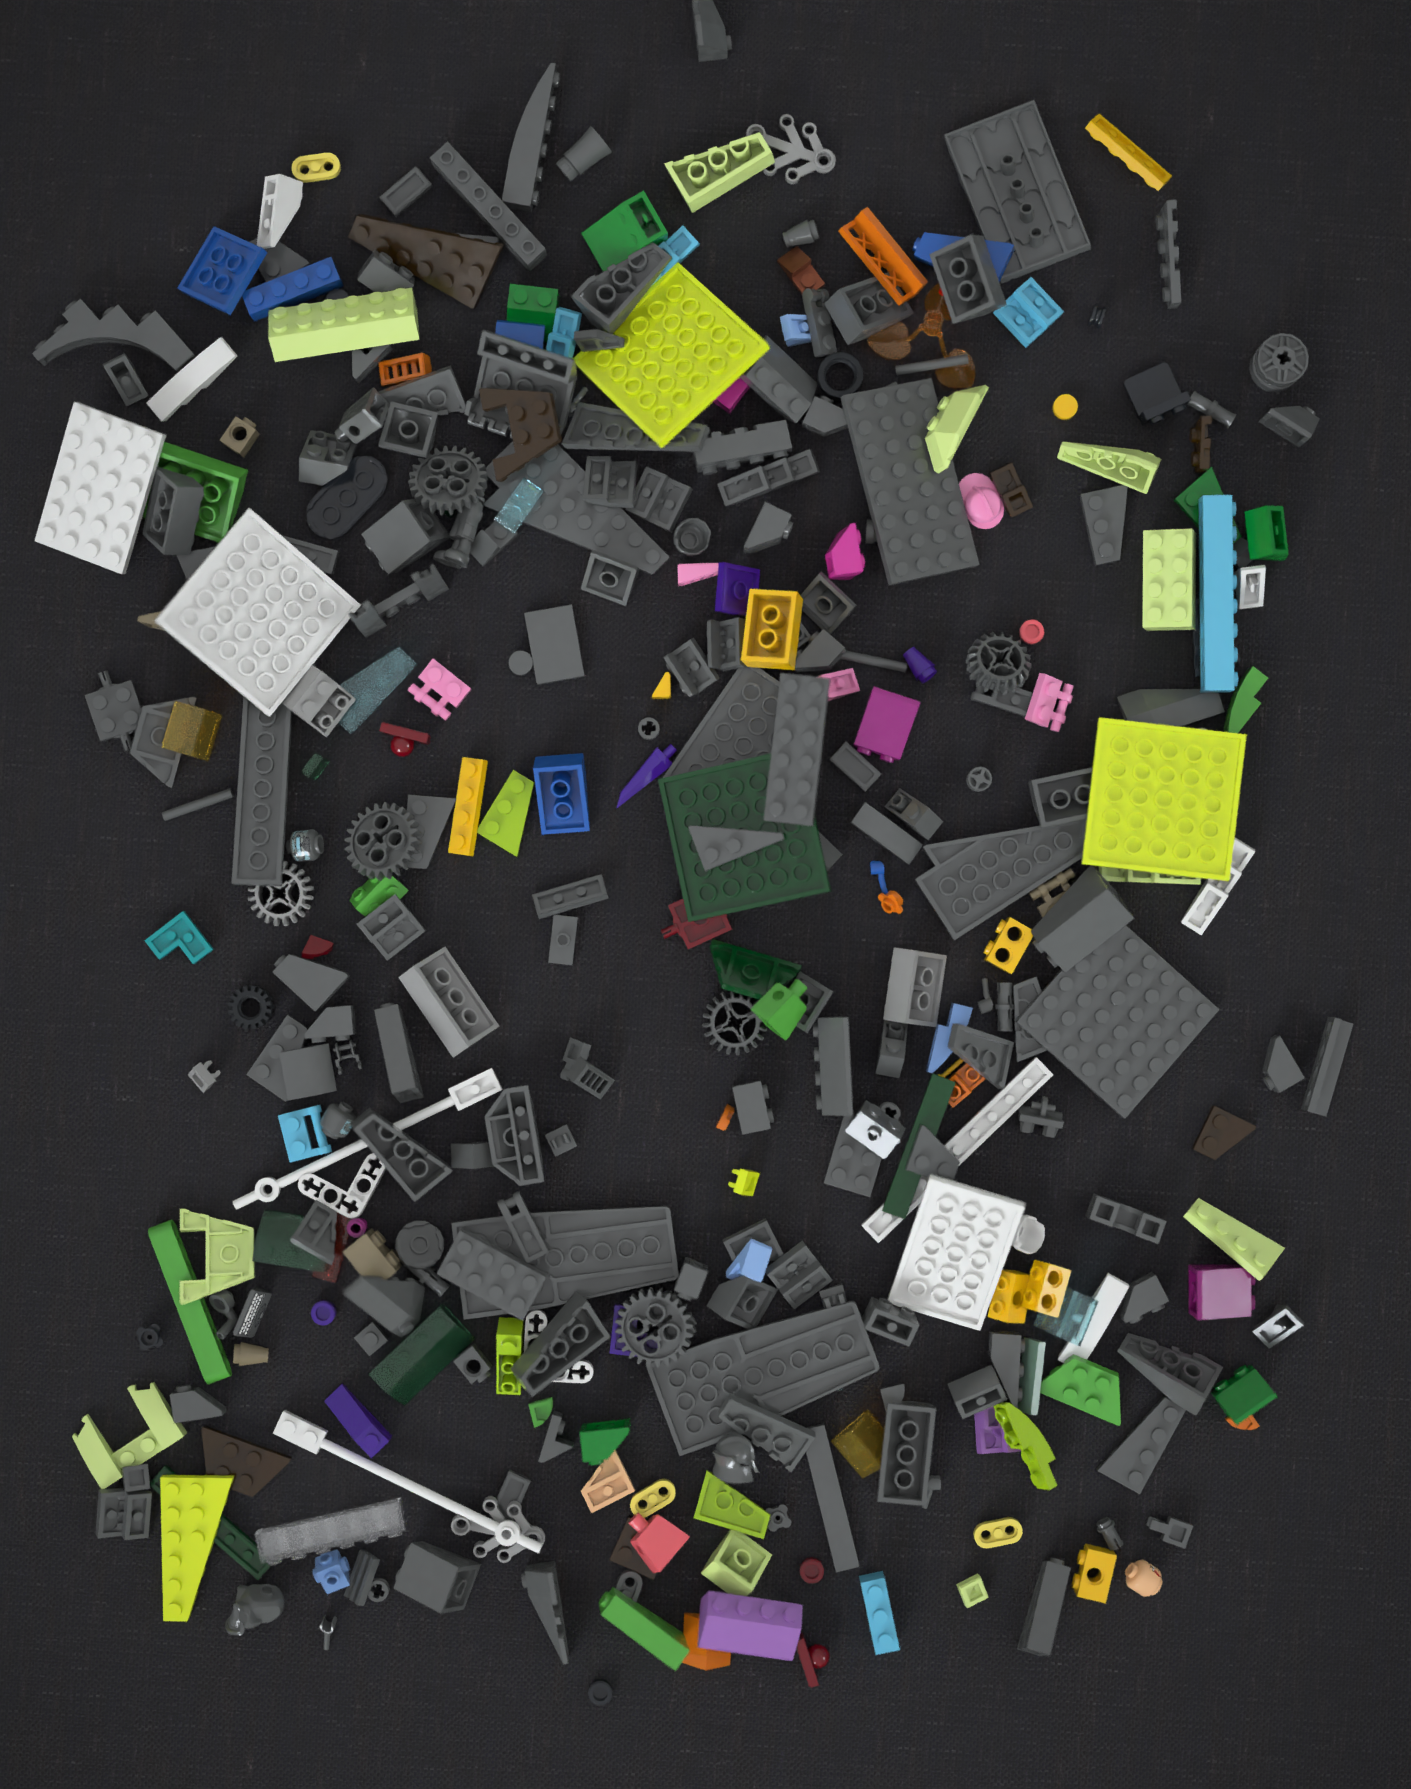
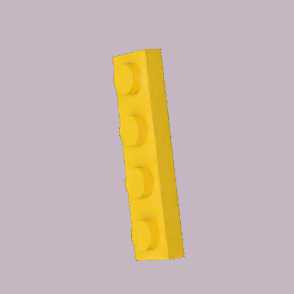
[1085,114,1172,191]
[448,757,488,856]

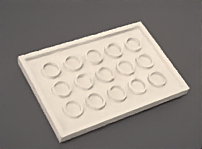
[35,402,166,574]
[887,1174,1025,1331]

